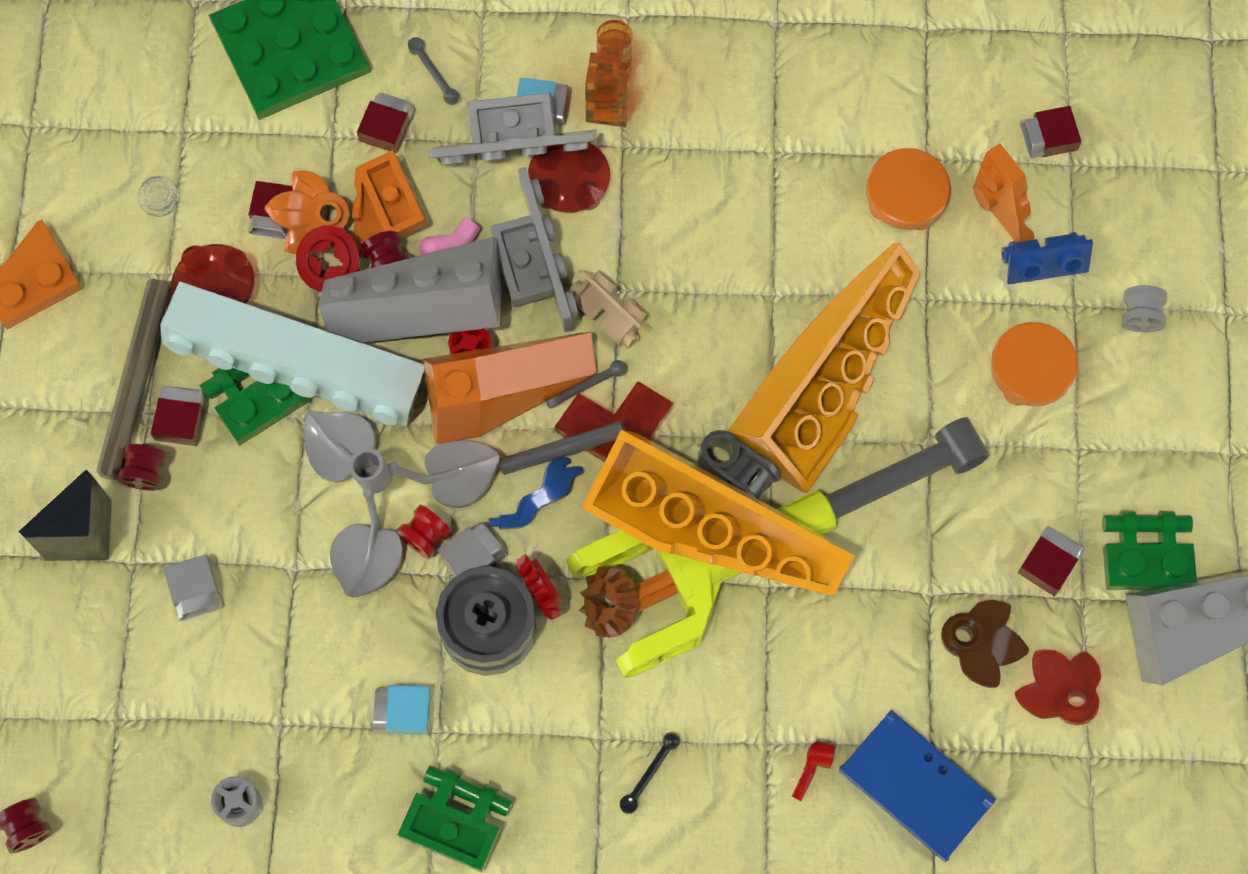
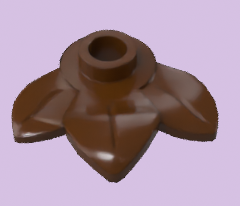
[941,600,1029,688]

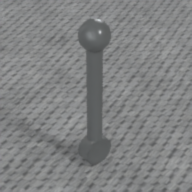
[408,37,459,105]
[545,360,626,409]

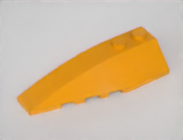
[727,243,921,493]
[581,430,856,596]

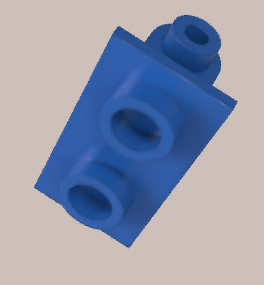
[1001,232,1093,285]

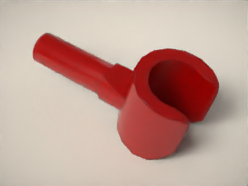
[791,742,835,801]

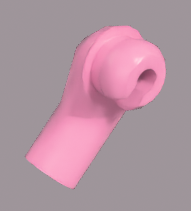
[419,218,480,255]

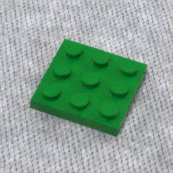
[209,0,370,120]

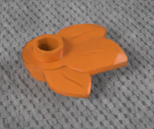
[265,171,350,254]

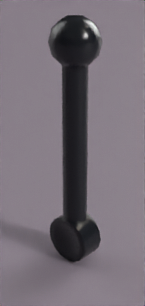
[620,732,680,814]

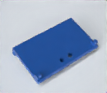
[839,710,997,862]

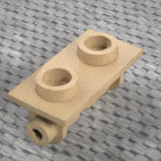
[569,269,653,349]

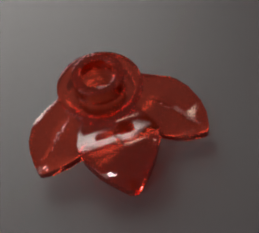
[1014,649,1101,726]

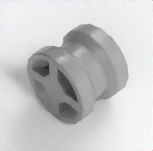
[1122,285,1167,333]
[211,776,262,827]

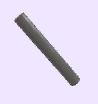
[499,421,625,475]

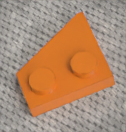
[973,143,1035,242]
[352,150,428,258]
[0,220,82,330]

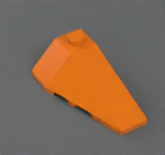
[423,331,596,444]

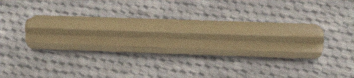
[96,279,171,480]

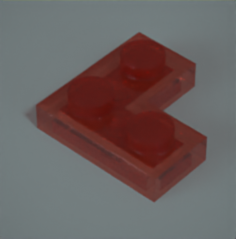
[555,381,673,462]

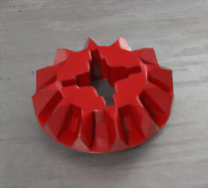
[296,225,362,292]
[516,554,563,620]

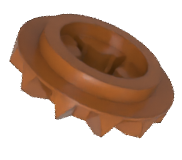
[579,566,637,637]

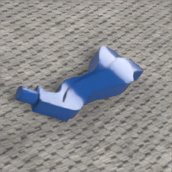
[488,457,583,530]

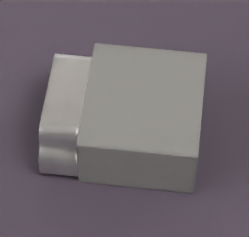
[437,522,506,577]
[163,554,223,621]

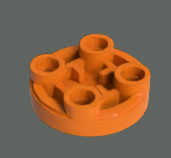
[866,148,951,230]
[990,322,1078,406]

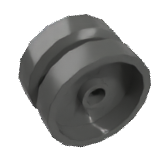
[436,566,537,676]

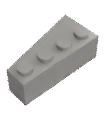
[319,237,503,343]
[1126,570,1248,685]

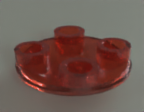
[528,141,610,213]
[171,244,255,304]

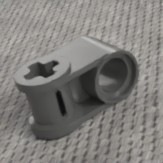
[697,430,781,499]

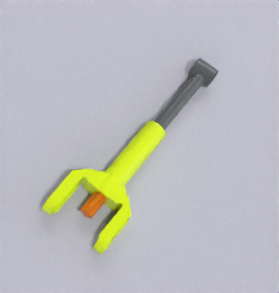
[566,417,990,678]

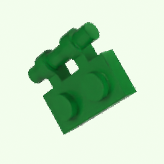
[199,368,312,446]
[1102,511,1197,590]
[397,765,513,873]

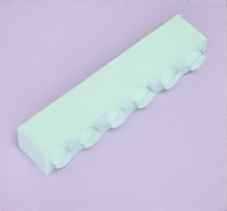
[160,281,425,427]

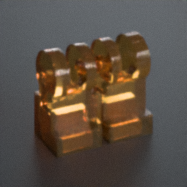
[585,20,633,127]

